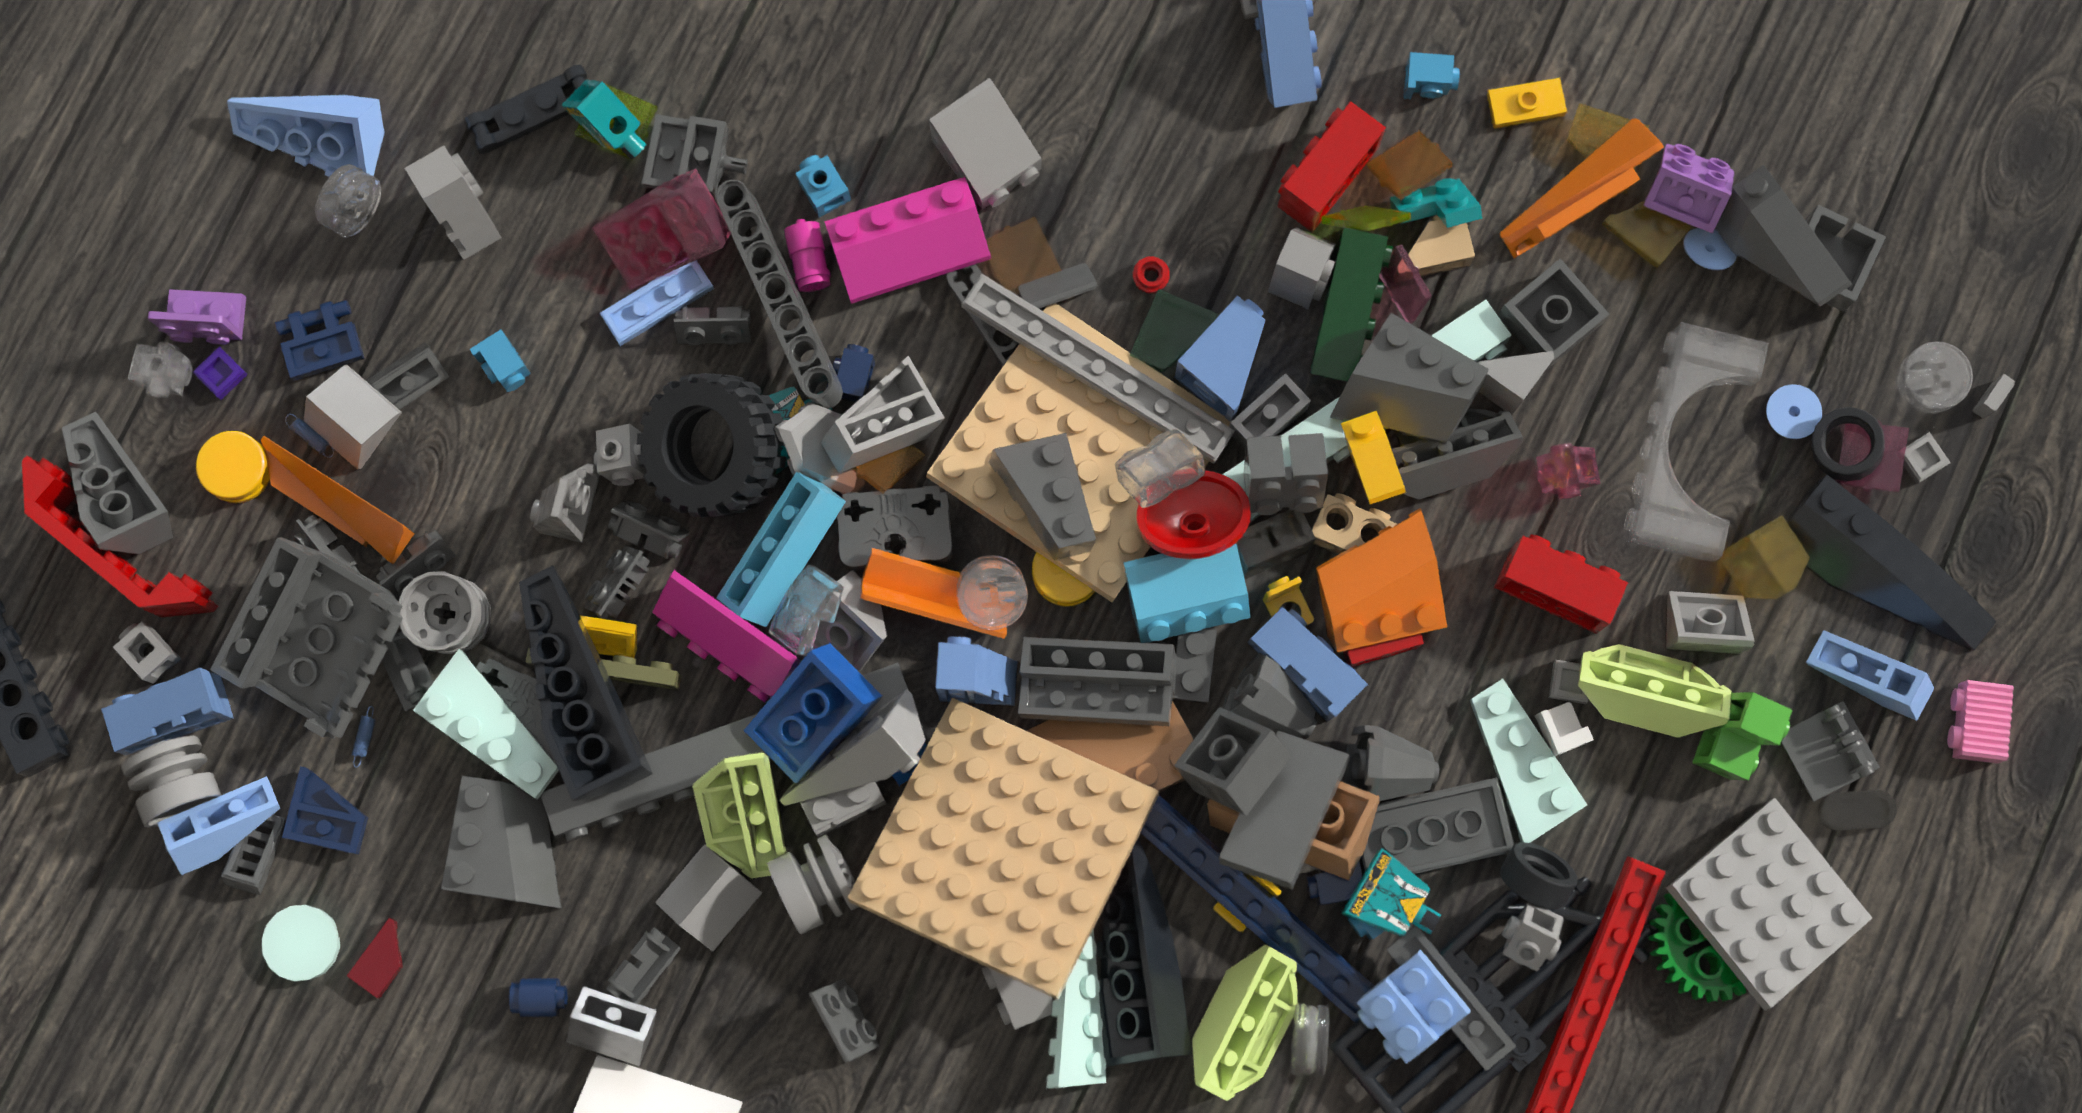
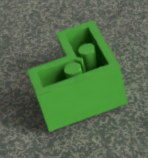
[1692,692,1792,780]

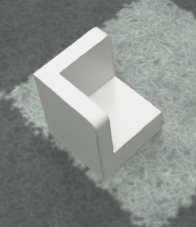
[1535,702,1594,756]

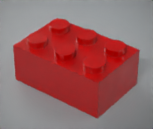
[1278,101,1386,233]
[1494,534,1628,634]

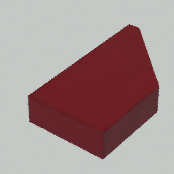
[347,918,403,998]

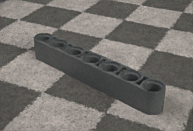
[716,179,843,409]

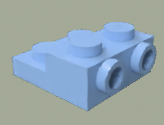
[1357,950,1471,1064]

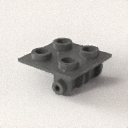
[584,546,650,620]
[1781,701,1880,802]
[809,979,880,1063]

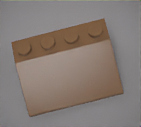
[1027,701,1193,793]

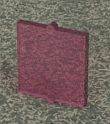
[1379,244,1432,324]
[1836,420,1909,492]

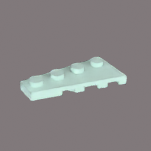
[413,649,559,799]
[1470,679,1587,843]
[1047,929,1106,1088]

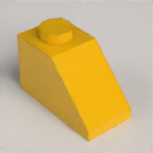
[1341,411,1406,505]

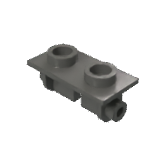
[674,306,751,345]
[608,501,690,559]
[291,515,360,573]
[376,529,456,601]
[382,631,434,712]
[606,927,681,1004]

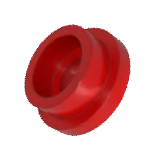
[1133,256,1170,294]

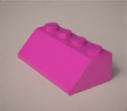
[824,177,991,304]
[652,570,801,703]

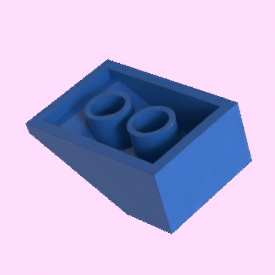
[743,643,883,784]

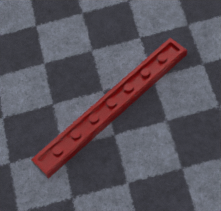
[1525,856,1665,1113]

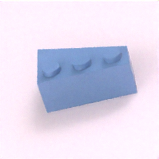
[1255,0,1321,108]
[1247,607,1368,722]
[936,637,1017,706]
[102,668,234,755]

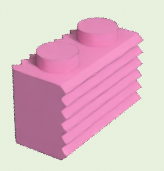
[1947,680,2014,763]

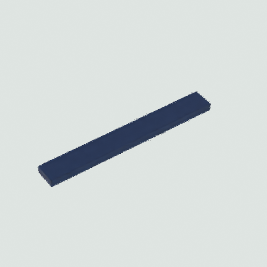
[1140,796,1374,1023]

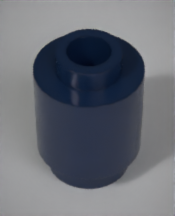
[509,978,568,1017]

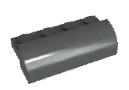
[1018,637,1176,726]

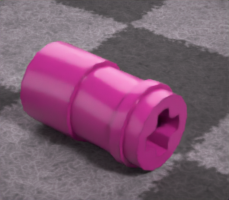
[784,219,831,292]

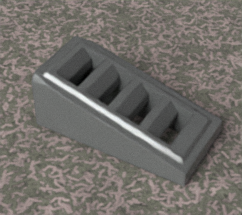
[221,815,286,895]

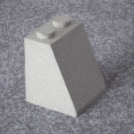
[929,78,1041,210]

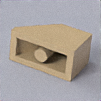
[1397,215,1475,281]

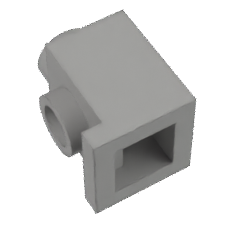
[113,621,182,684]

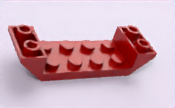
[22,455,219,618]

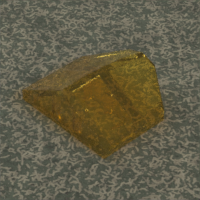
[1717,515,1810,599]

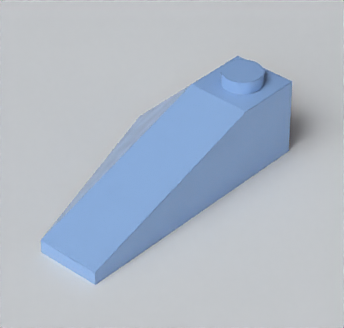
[227,95,384,184]

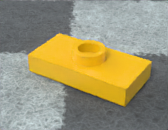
[1487,78,1567,128]
[580,615,637,658]

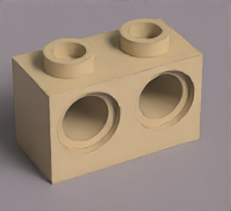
[1307,493,1397,554]

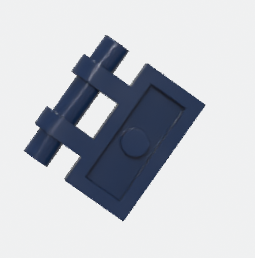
[275,300,365,381]

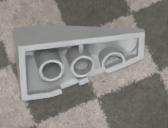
[530,463,600,543]
[780,689,925,806]

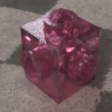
[1536,443,1601,499]

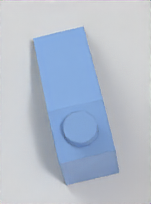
[1806,630,1934,721]
[157,776,280,875]

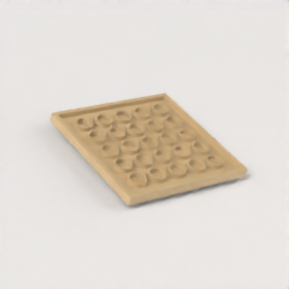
[926,303,1230,603]
[848,698,1159,1000]

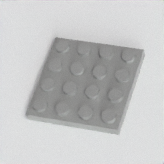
[1666,798,1872,1011]

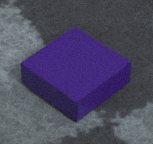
[193,347,248,400]

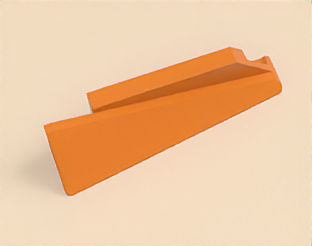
[1500,118,1664,259]
[261,436,414,564]

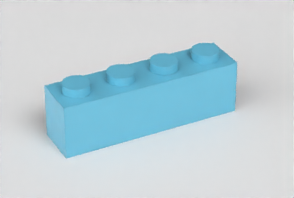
[717,472,846,627]

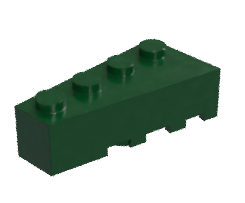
[1309,227,1393,382]

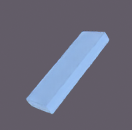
[600,256,714,346]

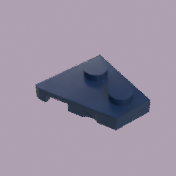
[282,766,368,855]

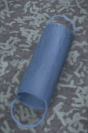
[285,414,334,458]
[351,706,376,768]

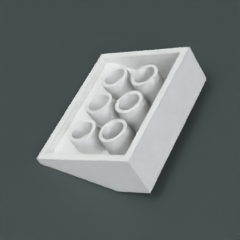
[573,1055,743,1113]

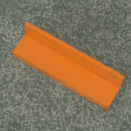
[860,548,1016,639]

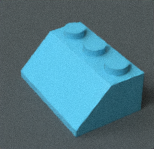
[1124,543,1251,643]

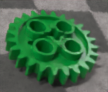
[1648,893,1746,1003]

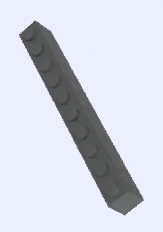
[541,663,908,842]

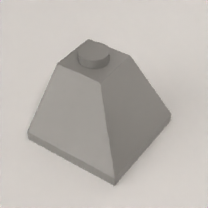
[795,570,887,673]

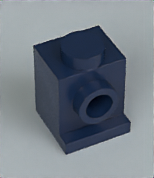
[826,344,875,403]
[1306,862,1362,906]

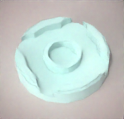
[262,905,340,981]

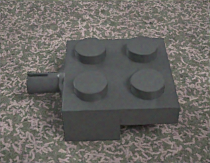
[642,114,748,200]

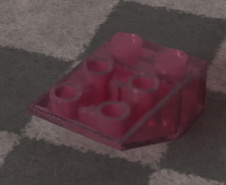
[592,168,731,290]

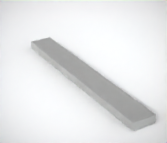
[961,274,1235,464]

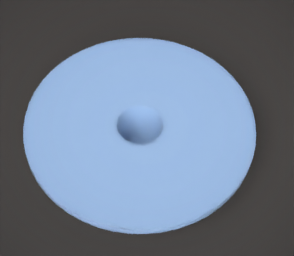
[1683,228,1737,270]
[1766,384,1822,439]

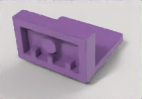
[1644,144,1734,234]
[148,289,246,345]

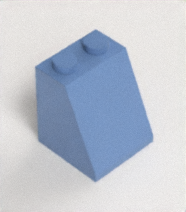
[1175,295,1265,422]

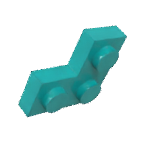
[1389,178,1483,228]

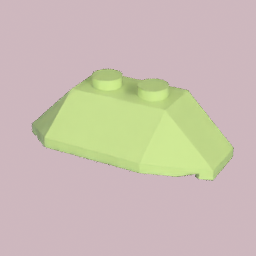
[1578,644,1731,737]
[693,752,786,878]
[1192,945,1297,1101]

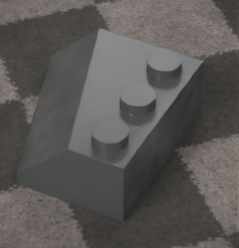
[1330,313,1489,444]
[441,776,562,909]

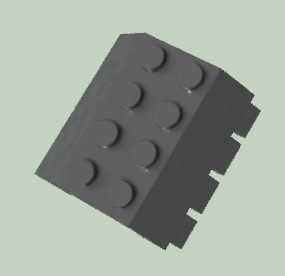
[210,537,403,739]

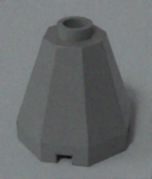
[1222,653,1317,739]
[1343,725,1439,801]

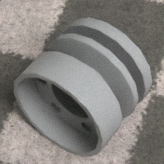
[399,572,491,654]
[121,736,221,828]
[767,834,859,935]

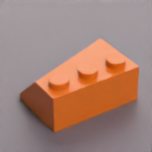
[1316,508,1447,652]

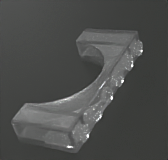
[1624,322,1769,563]

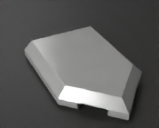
[774,402,859,494]

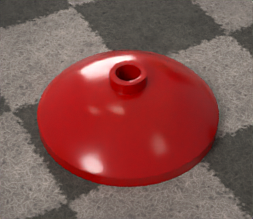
[1137,470,1251,559]

